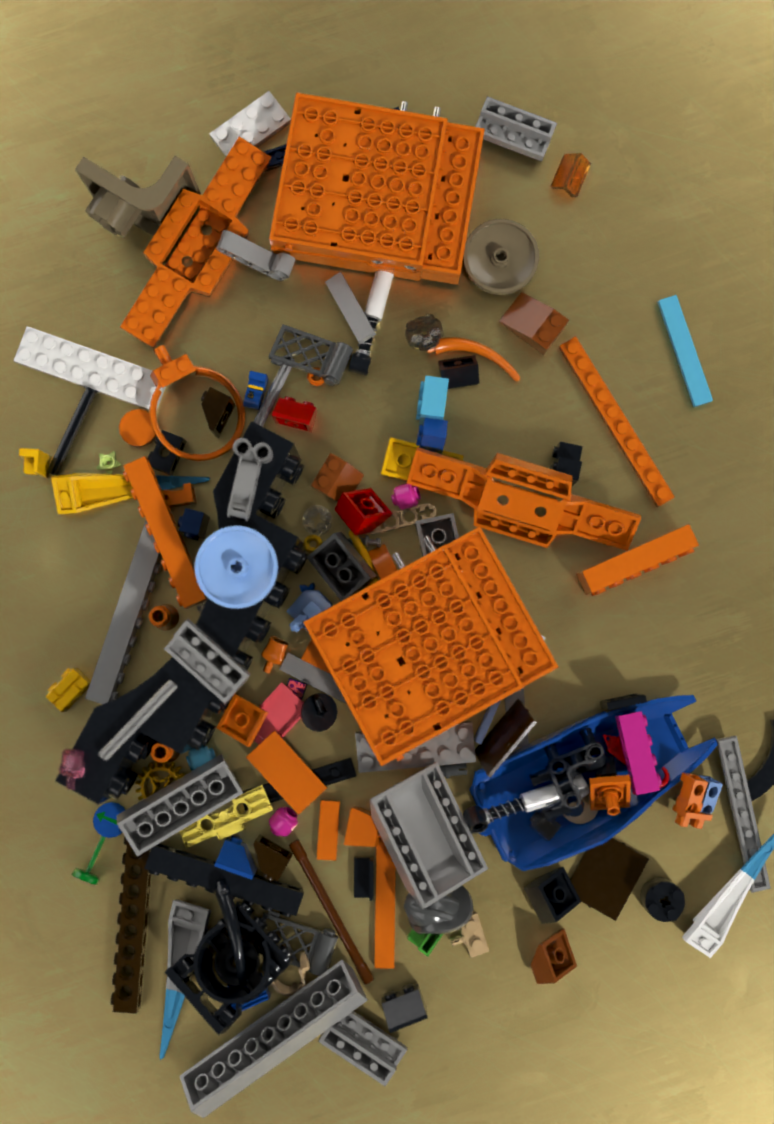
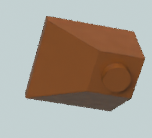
[531,929,577,984]

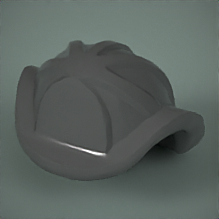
[404,886,473,934]

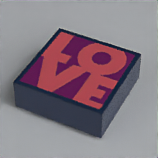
[287,678,308,700]

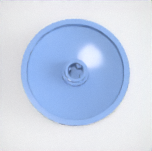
[195,526,278,609]

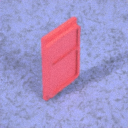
[254,682,304,745]

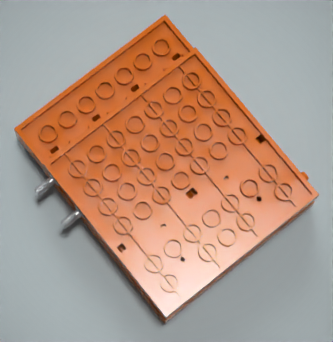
[269,92,485,285]
[303,527,559,766]

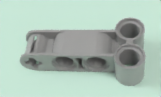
[227,438,273,521]

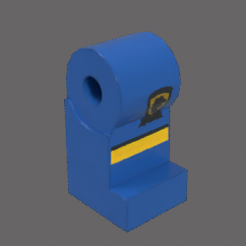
[244,371,268,410]

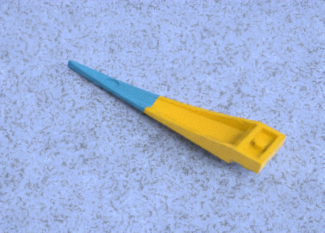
[51,473,210,514]

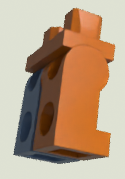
[672,772,723,829]

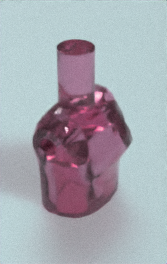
[59,749,84,790]

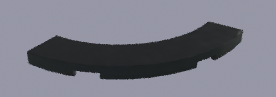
[726,719,774,808]

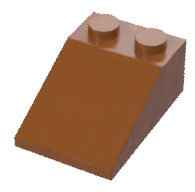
[499,292,569,356]

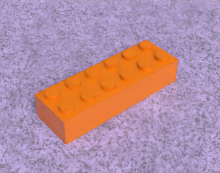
[576,524,699,596]

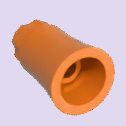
[149,604,179,631]
[151,741,180,763]

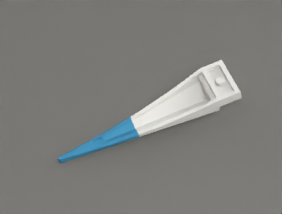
[682,834,774,958]

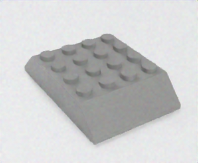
[369,762,488,909]

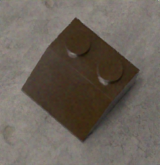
[201,387,236,438]
[253,834,293,881]

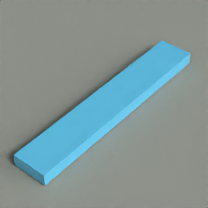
[657,295,713,407]

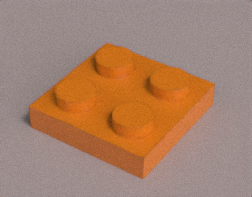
[216,694,269,747]

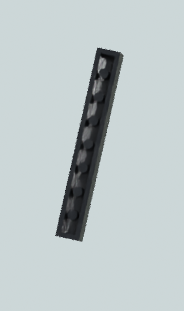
[144,843,304,917]

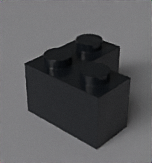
[549,442,583,486]

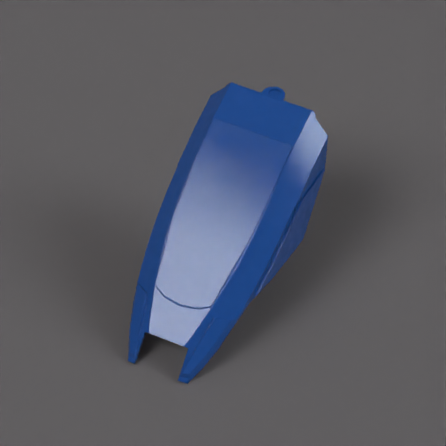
[469,695,718,871]

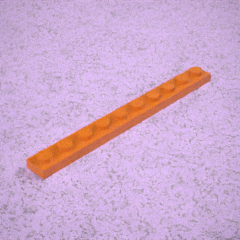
[559,336,675,507]

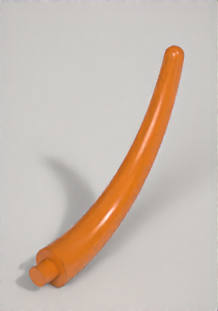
[426,337,520,381]

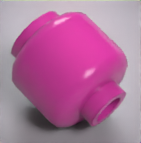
[391,483,421,510]
[269,807,298,837]

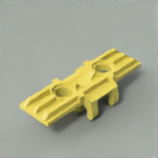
[179,784,273,848]

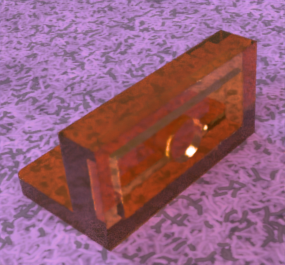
[551,153,591,197]

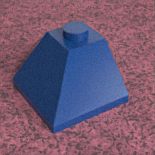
[214,836,258,880]

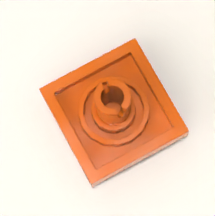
[589,775,631,816]

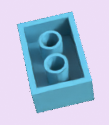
[416,376,449,425]

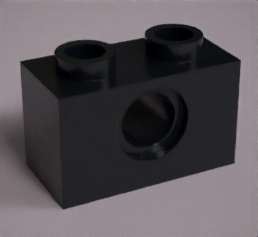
[148,430,187,476]

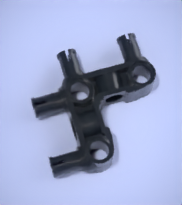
[529,728,606,821]

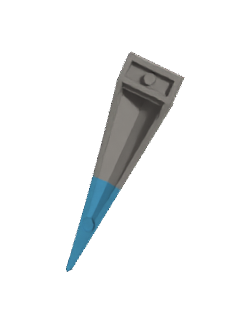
[159,899,211,1060]

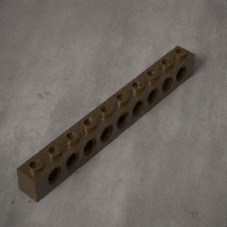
[111,836,152,1014]

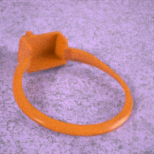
[149,345,245,461]

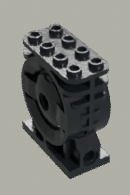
[164,901,294,1035]

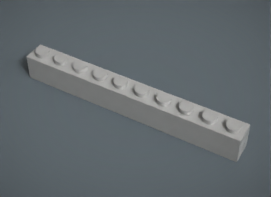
[85,520,162,704]

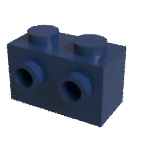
[178,508,210,541]

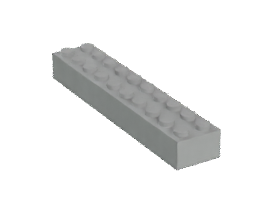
[179,960,368,1118]

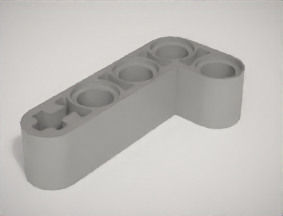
[216,230,296,281]

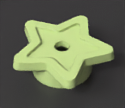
[97,451,121,474]

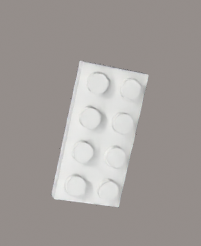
[209,91,291,157]

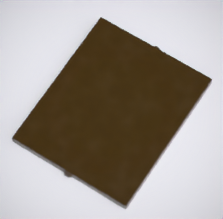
[475,699,537,778]
[570,838,649,921]

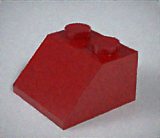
[272,396,317,432]
[334,488,393,536]

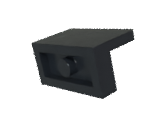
[438,355,480,389]
[354,857,374,901]

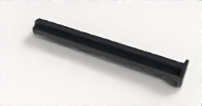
[47,386,99,476]

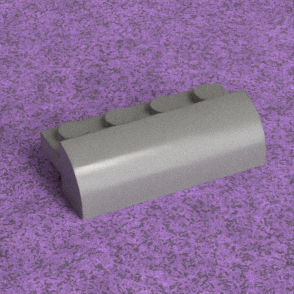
[475,96,557,162]
[164,619,251,704]
[318,1011,407,1086]

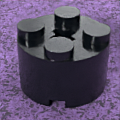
[640,877,685,922]

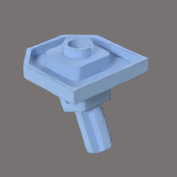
[286,590,332,633]

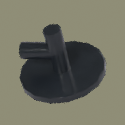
[301,693,338,732]

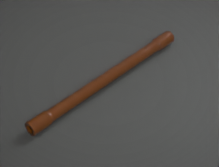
[289,839,374,985]

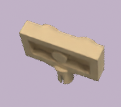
[450,912,489,958]

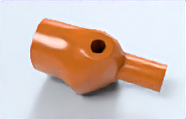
[262,636,289,673]

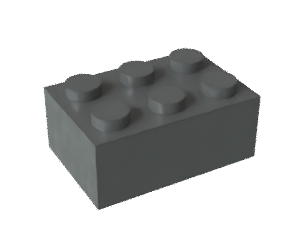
[306,532,377,601]

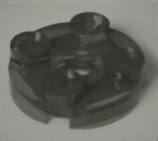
[405,314,444,351]

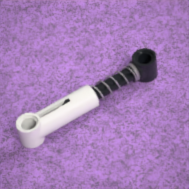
[349,271,394,376]
[463,773,589,834]

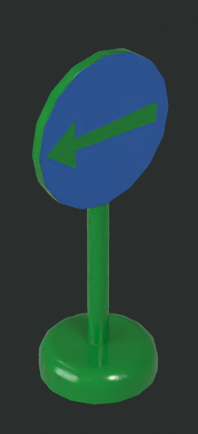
[72,802,125,885]

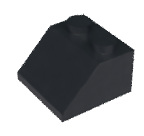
[524,867,581,924]
[381,983,428,1033]

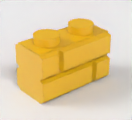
[46,668,91,712]

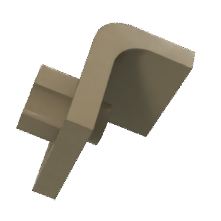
[75,156,201,237]

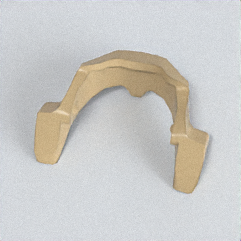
[263,952,310,997]

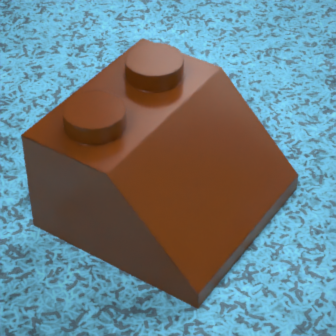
[311,453,364,503]

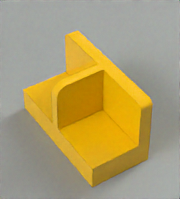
[19,448,50,478]

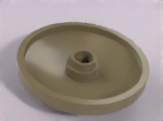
[463,219,539,295]

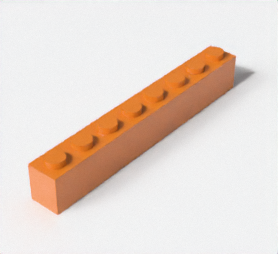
[123,456,208,609]

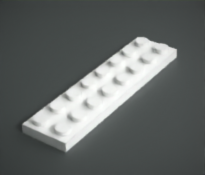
[13,326,166,411]

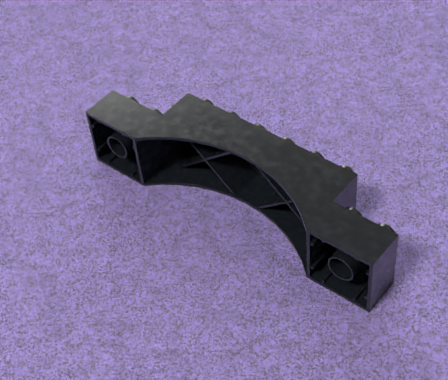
[55,421,309,804]

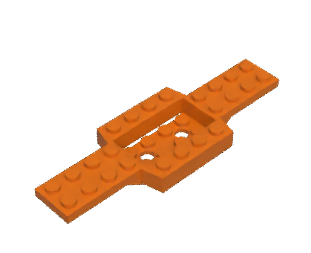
[120,136,272,349]
[406,447,641,551]

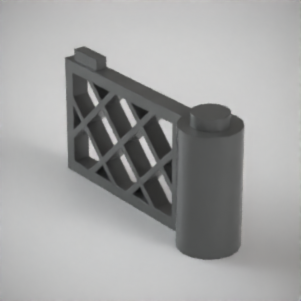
[269,324,353,386]
[254,910,338,976]

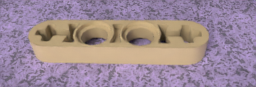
[368,503,436,535]

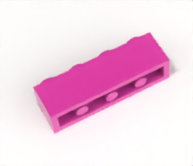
[615,711,662,795]

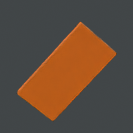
[246,730,328,815]

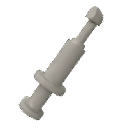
[348,535,381,548]

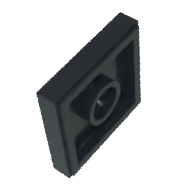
[600,693,647,710]

